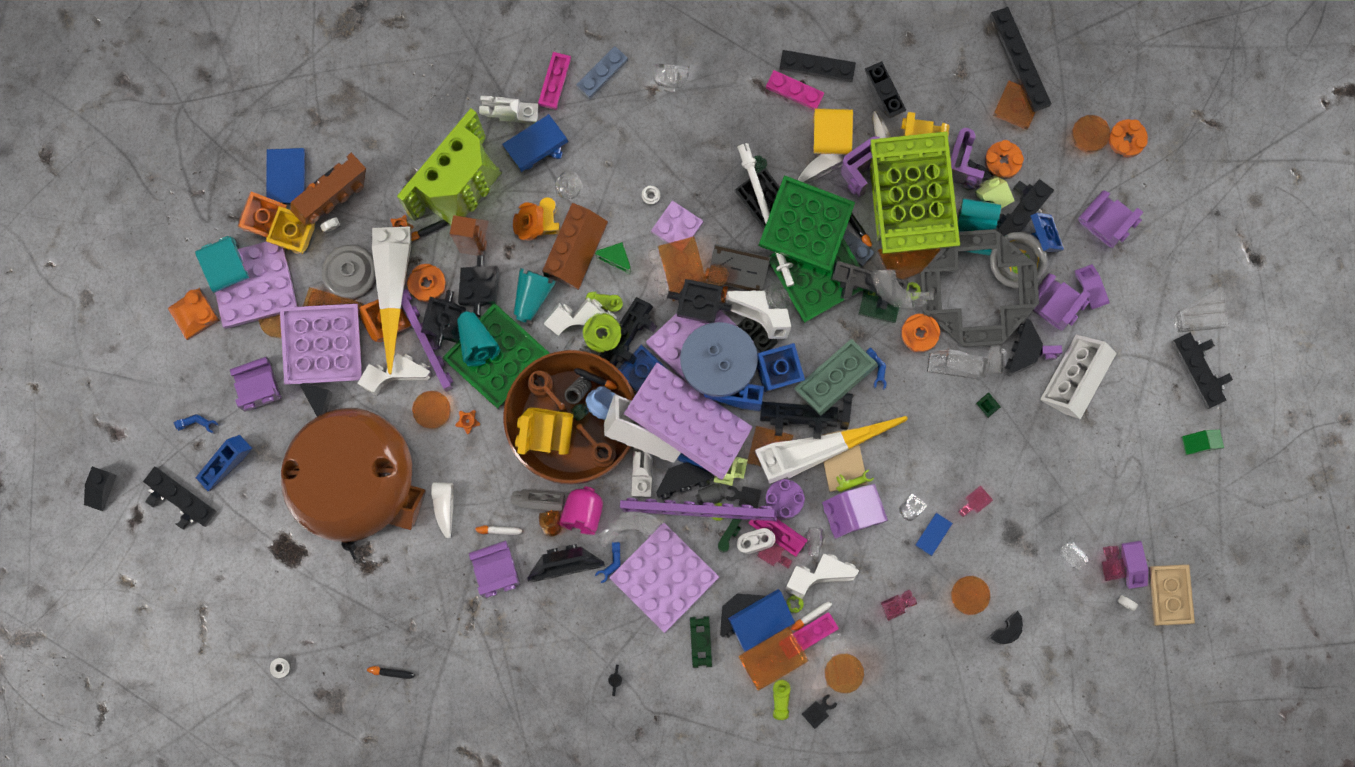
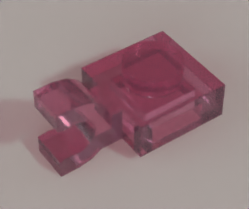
[958,485,993,517]
[757,540,792,569]
[1102,546,1126,581]
[881,589,917,621]

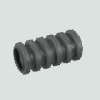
[565,377,592,404]

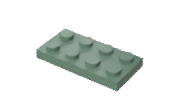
[795,339,878,416]

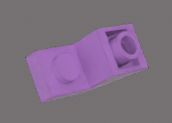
[1075,264,1110,310]
[1121,541,1148,589]

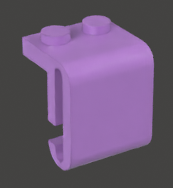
[950,128,985,190]
[841,136,880,198]
[1078,190,1143,248]
[1033,273,1091,331]
[230,356,281,412]
[822,484,888,539]
[469,540,521,598]

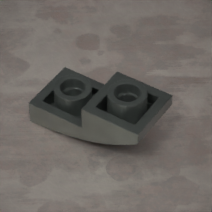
[737,317,778,352]

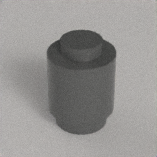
[695,484,726,505]

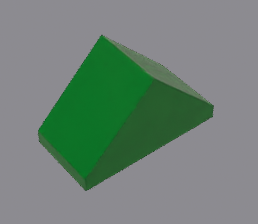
[595,242,631,274]
[1181,429,1224,455]

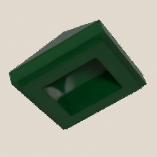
[976,392,1001,418]

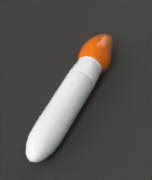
[475,525,523,535]
[791,602,832,631]

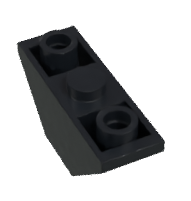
[865,61,906,119]
[1005,319,1043,377]
[656,462,713,500]
[720,593,765,638]

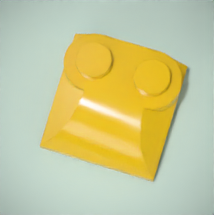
[266,206,315,254]

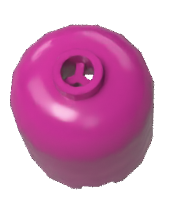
[559,486,603,535]

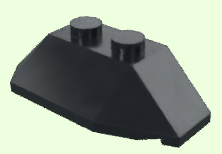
[527,544,606,583]

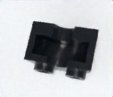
[987,611,1023,645]

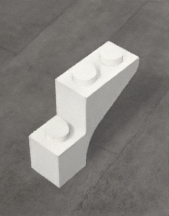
[724,290,791,339]
[544,298,617,336]
[357,353,433,396]
[784,554,859,599]

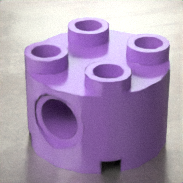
[765,479,805,520]

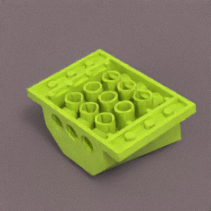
[397,108,502,226]
[869,132,960,254]

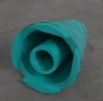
[513,268,556,323]
[457,311,500,366]

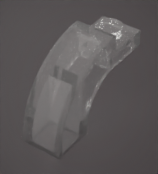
[871,270,934,309]
[598,512,662,549]

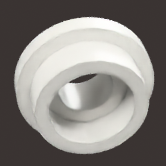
[642,186,660,205]
[270,658,290,678]

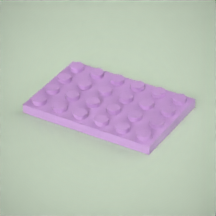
[623,363,752,480]

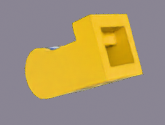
[539,197,560,235]

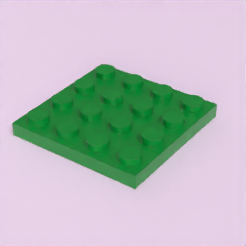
[758,175,855,273]
[769,238,865,324]
[442,304,550,410]

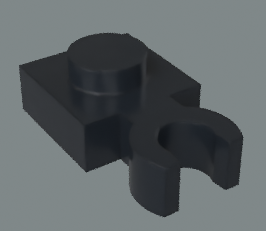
[838,393,853,430]
[726,486,762,508]
[802,694,837,729]

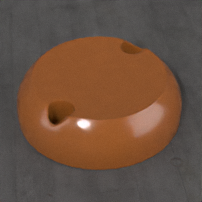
[503,350,635,485]
[281,408,412,542]

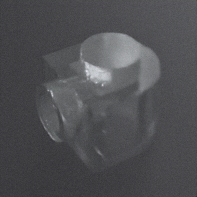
[564,335,591,353]
[899,494,927,521]

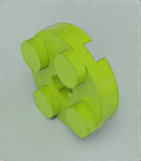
[583,313,621,352]

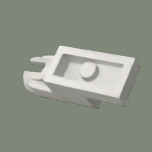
[479,95,539,124]
[631,447,653,498]

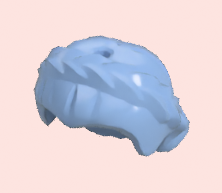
[586,386,617,420]

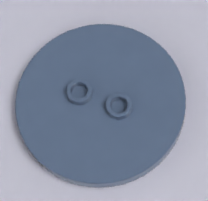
[680,322,758,397]

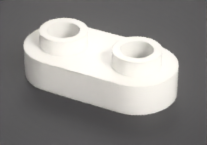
[737,528,775,554]

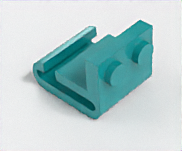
[957,198,1001,256]
[195,236,249,293]

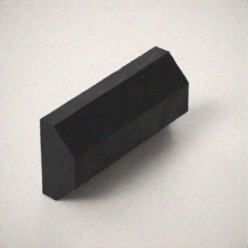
[735,168,780,229]

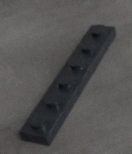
[990,7,1052,112]

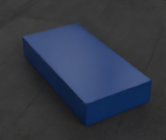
[915,513,953,556]

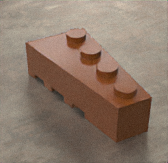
[290,152,366,226]
[450,215,489,256]

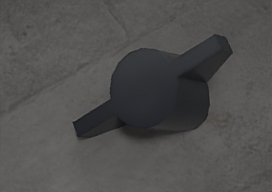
[968,159,994,179]
[341,541,357,560]
[608,665,622,696]

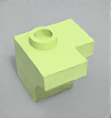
[975,176,1015,208]
[714,456,748,486]

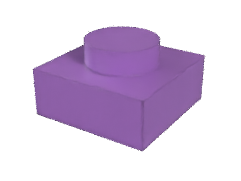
[1040,345,1062,360]

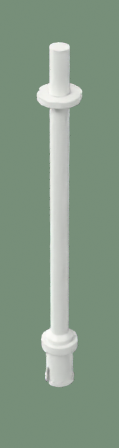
[737,143,794,287]

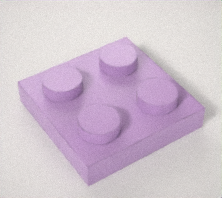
[651,201,703,253]

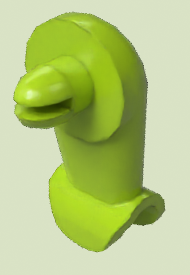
[585,291,623,312]
[836,469,874,492]
[773,680,791,720]

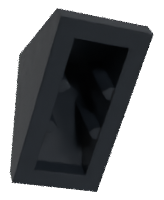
[300,383,333,416]

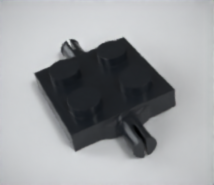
[458,255,499,318]
[667,279,732,323]
[421,290,466,349]

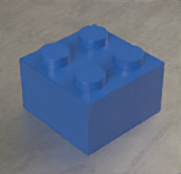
[757,343,805,392]

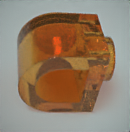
[704,264,729,286]
[539,511,562,537]

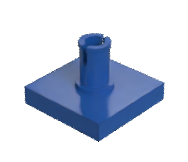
[1031,213,1064,253]

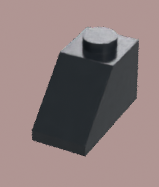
[84,466,117,511]

